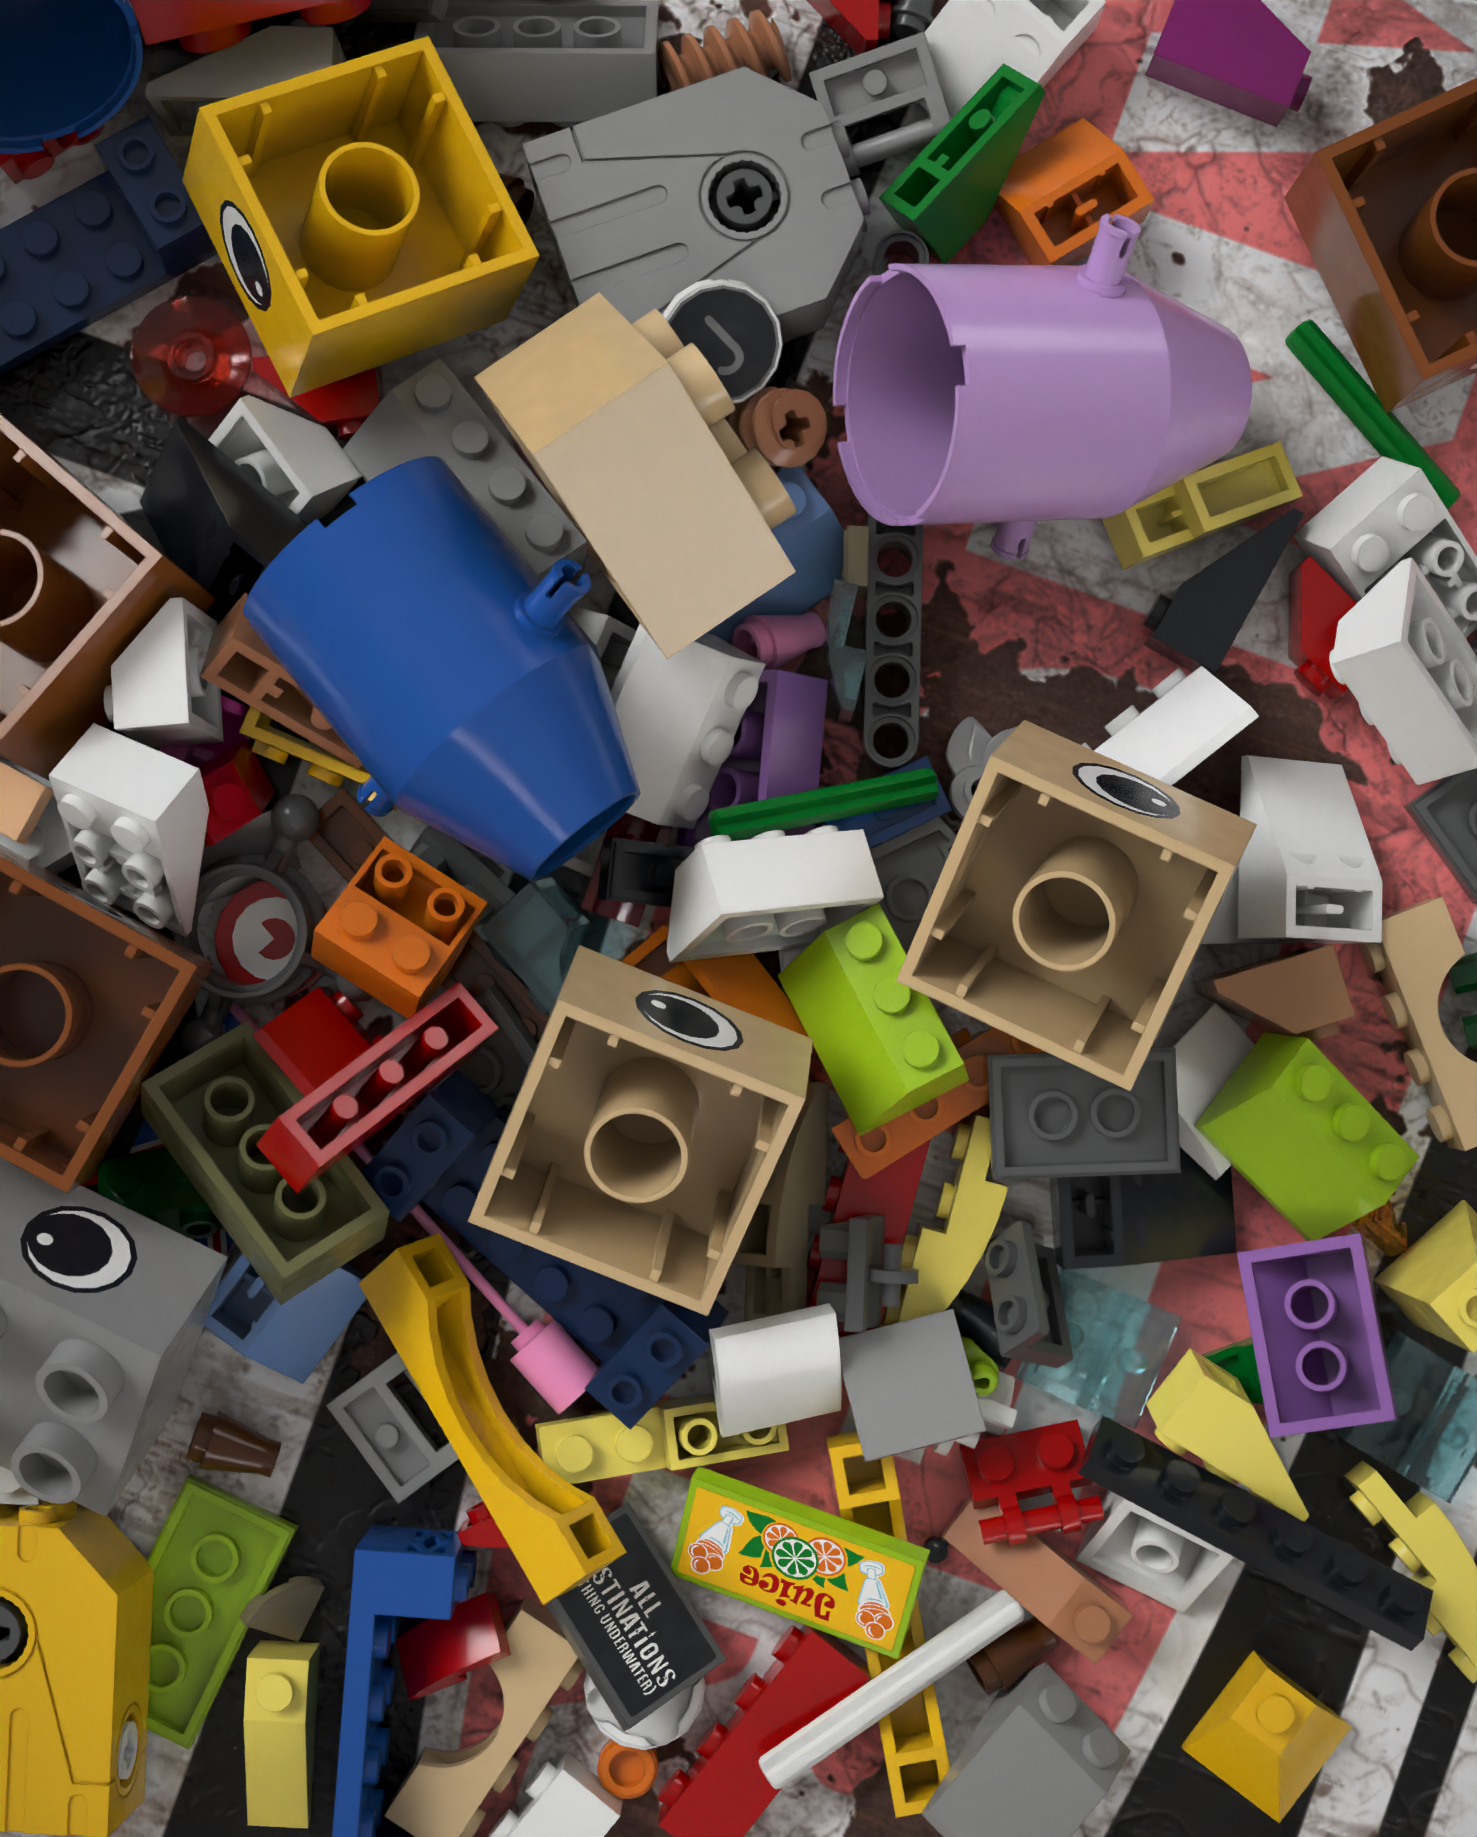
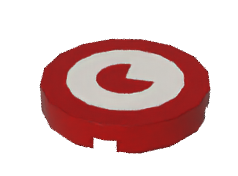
[214,881,328,998]

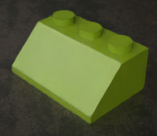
[777,903,970,1136]
[1194,1032,1420,1241]

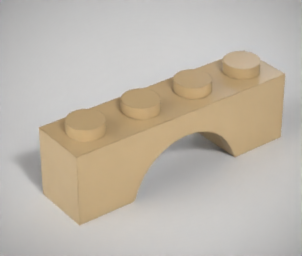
[1359,897,1477,1151]
[384,1596,584,1837]

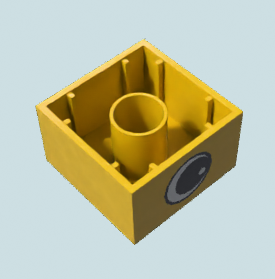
[182,36,540,398]

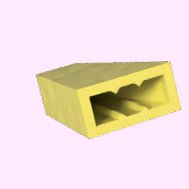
[1374,1200,1477,1353]

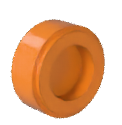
[597,1738,659,1799]

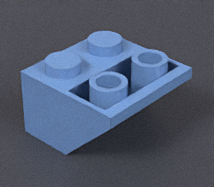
[204,1253,367,1384]

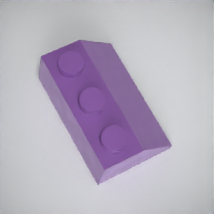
[677,669,828,847]
[1237,1233,1399,1438]

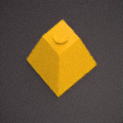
[1181,1650,1352,1823]

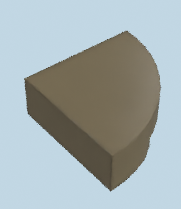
[840,525,869,599]
[240,1576,325,1642]

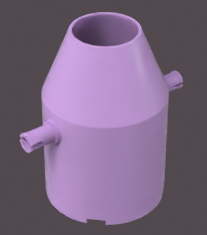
[833,214,1252,560]

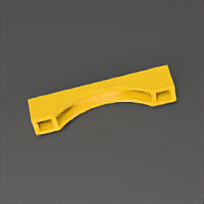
[358,1233,627,1605]
[826,1431,950,1818]

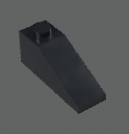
[1143,508,1304,675]

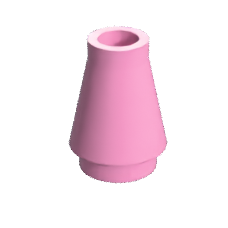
[732,612,825,670]

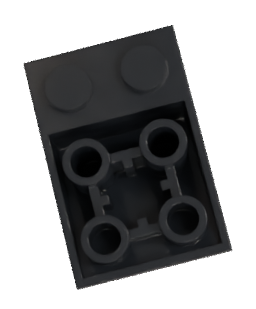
[139,417,308,626]
[1050,1147,1236,1269]

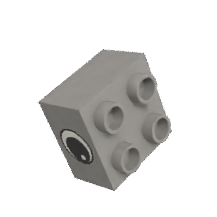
[0,1157,228,1517]

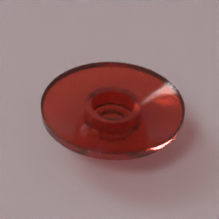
[131,296,252,417]

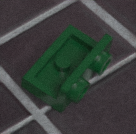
[98,1147,225,1239]

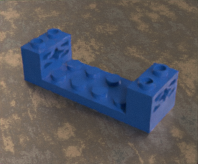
[332,1524,477,1837]

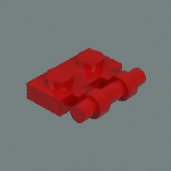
[959,1419,1104,1546]

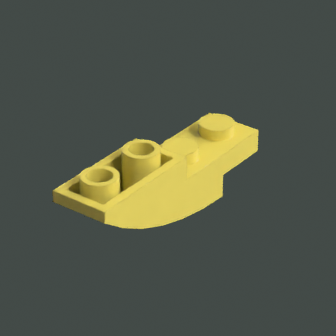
[881,1113,1009,1327]
[535,1394,789,1484]
[1344,1460,1477,1684]

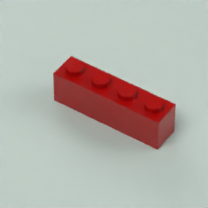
[256,981,499,1193]
[806,1116,931,1338]
[657,1625,870,1837]

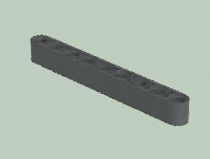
[861,230,929,772]

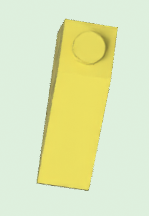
[243,1640,320,1829]

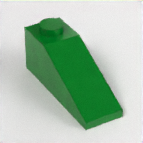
[879,63,1046,264]

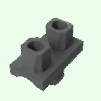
[409,826,515,929]
[816,1214,919,1333]

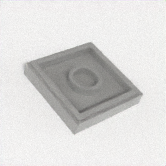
[839,1309,986,1463]

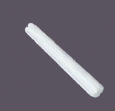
[758,1589,1025,1789]

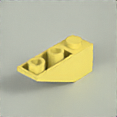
[1146,1348,1309,1522]

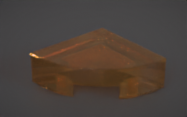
[1352,1192,1407,1256]

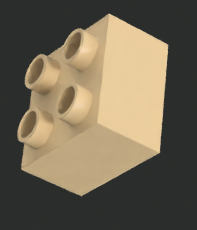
[474,292,797,659]

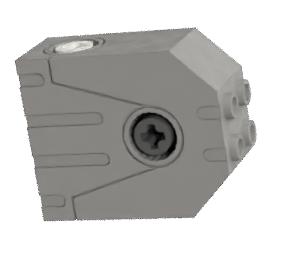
[522,66,871,343]

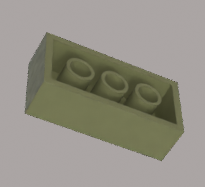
[141,1021,390,1305]

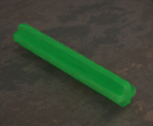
[1285,319,1461,509]
[708,768,939,841]

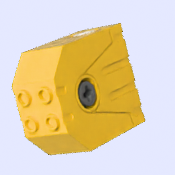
[0,1501,154,1837]

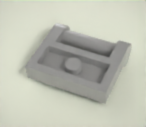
[809,31,951,178]
[326,1352,459,1504]

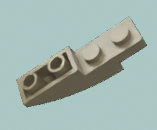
[731,1082,829,1322]

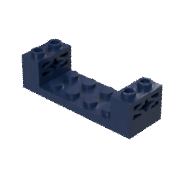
[0,116,218,375]
[361,1070,729,1430]

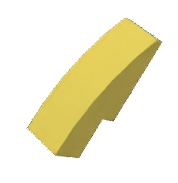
[1102,441,1303,570]

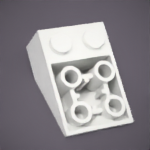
[915,0,1107,119]
[1293,456,1477,638]
[48,723,209,937]
[1237,755,1383,944]

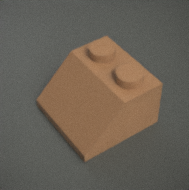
[1192,945,1355,1041]

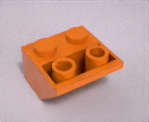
[994,118,1155,265]
[311,836,488,1019]

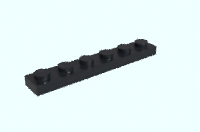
[1078,1415,1433,1651]

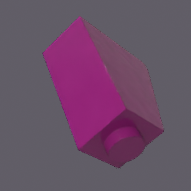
[1145,0,1313,127]

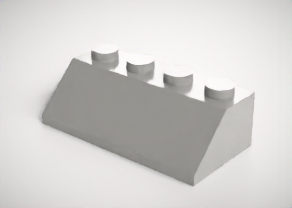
[414,0,659,128]
[343,358,587,580]

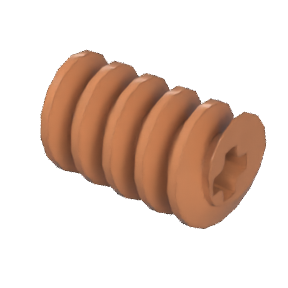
[658,9,792,93]
[725,387,827,468]

